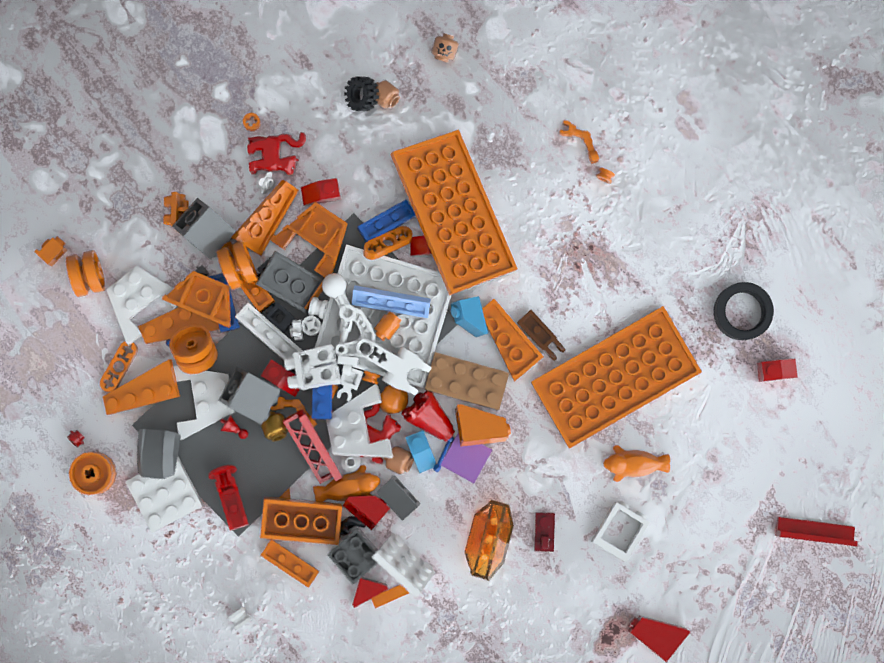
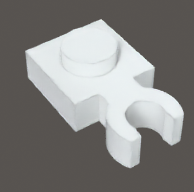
[290,320,304,341]
[337,368,364,402]

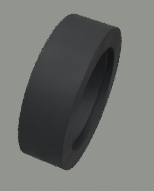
[713,282,774,341]

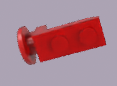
[208,465,249,531]

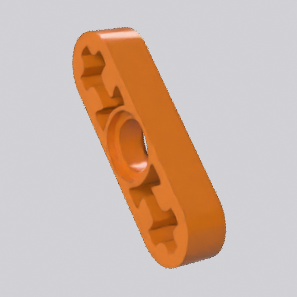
[363,226,413,260]
[100,341,138,392]

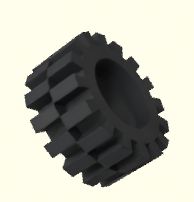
[344,76,379,111]

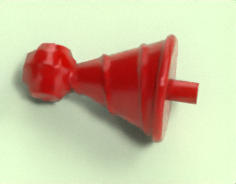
[220,415,249,439]

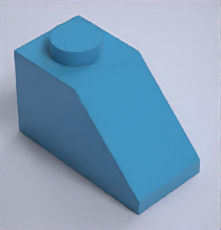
[451,296,488,337]
[405,431,436,473]

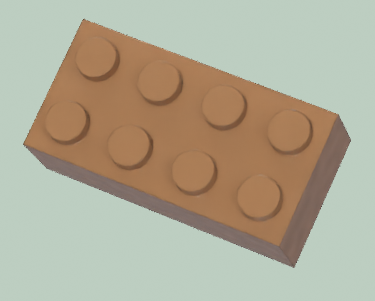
[425,352,509,411]

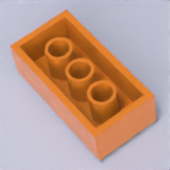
[260,496,343,545]

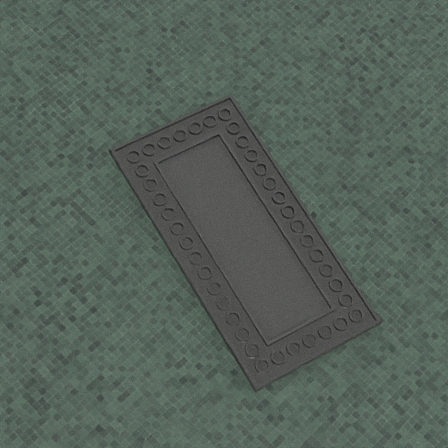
[132,213,458,537]

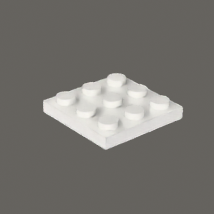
[125,457,204,533]
[372,533,436,598]

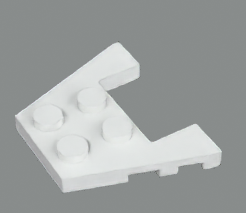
[106,266,178,346]
[173,365,235,440]
[326,384,393,458]

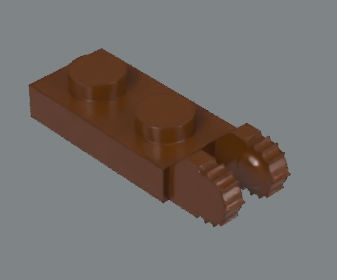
[517,310,566,361]

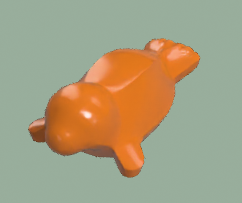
[603,445,670,482]
[313,465,380,502]

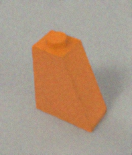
[455,404,511,447]

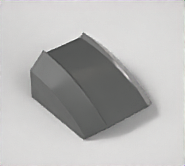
[137,428,181,479]

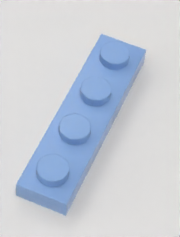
[352,285,431,318]

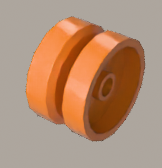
[217,241,258,290]
[66,250,105,297]
[169,324,218,374]
[69,452,117,495]

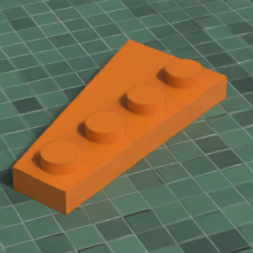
[231,180,299,256]
[482,299,544,382]
[103,359,180,415]

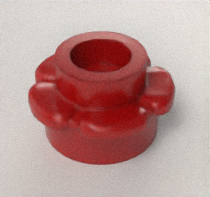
[67,430,85,448]

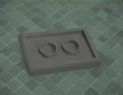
[255,251,323,313]

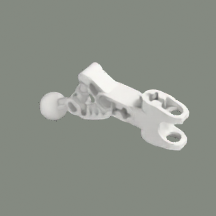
[322,273,431,396]

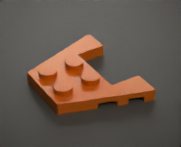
[269,202,348,277]

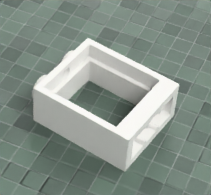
[591,501,650,562]

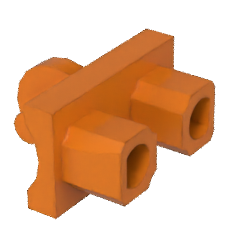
[163,192,189,227]

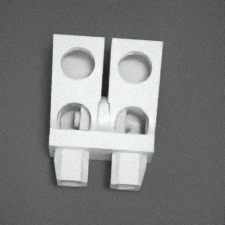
[284,344,341,390]

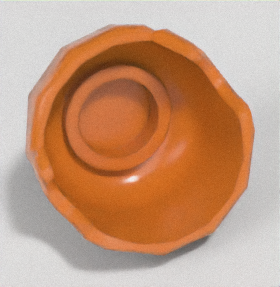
[379,385,409,414]

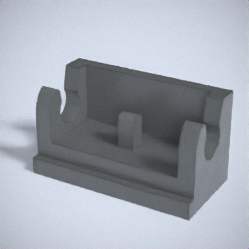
[377,476,421,521]

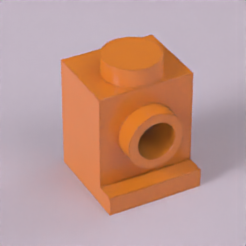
[34,236,68,266]

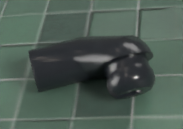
[340,516,366,535]

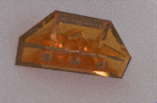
[464,500,514,581]

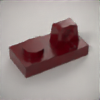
[534,512,555,552]

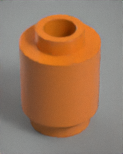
[374,311,402,341]

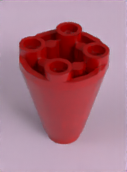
[401,390,455,442]

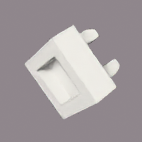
[338,356,359,375]

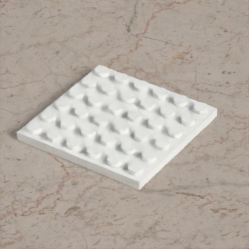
[315,244,452,388]

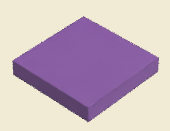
[441,434,492,483]

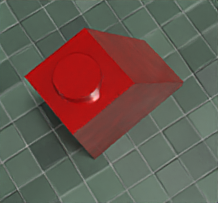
[628,616,690,663]

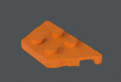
[162,271,231,328]

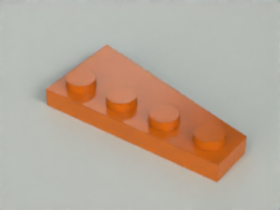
[138,307,220,344]

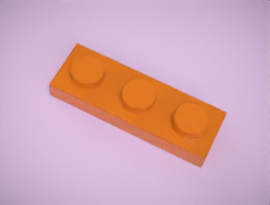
[260,539,320,588]

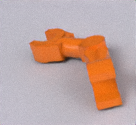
[559,120,599,164]
[270,397,317,427]

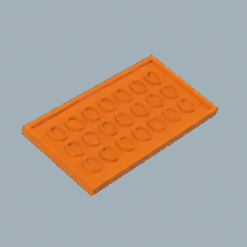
[390,130,518,296]
[531,306,702,449]

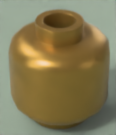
[261,411,288,442]

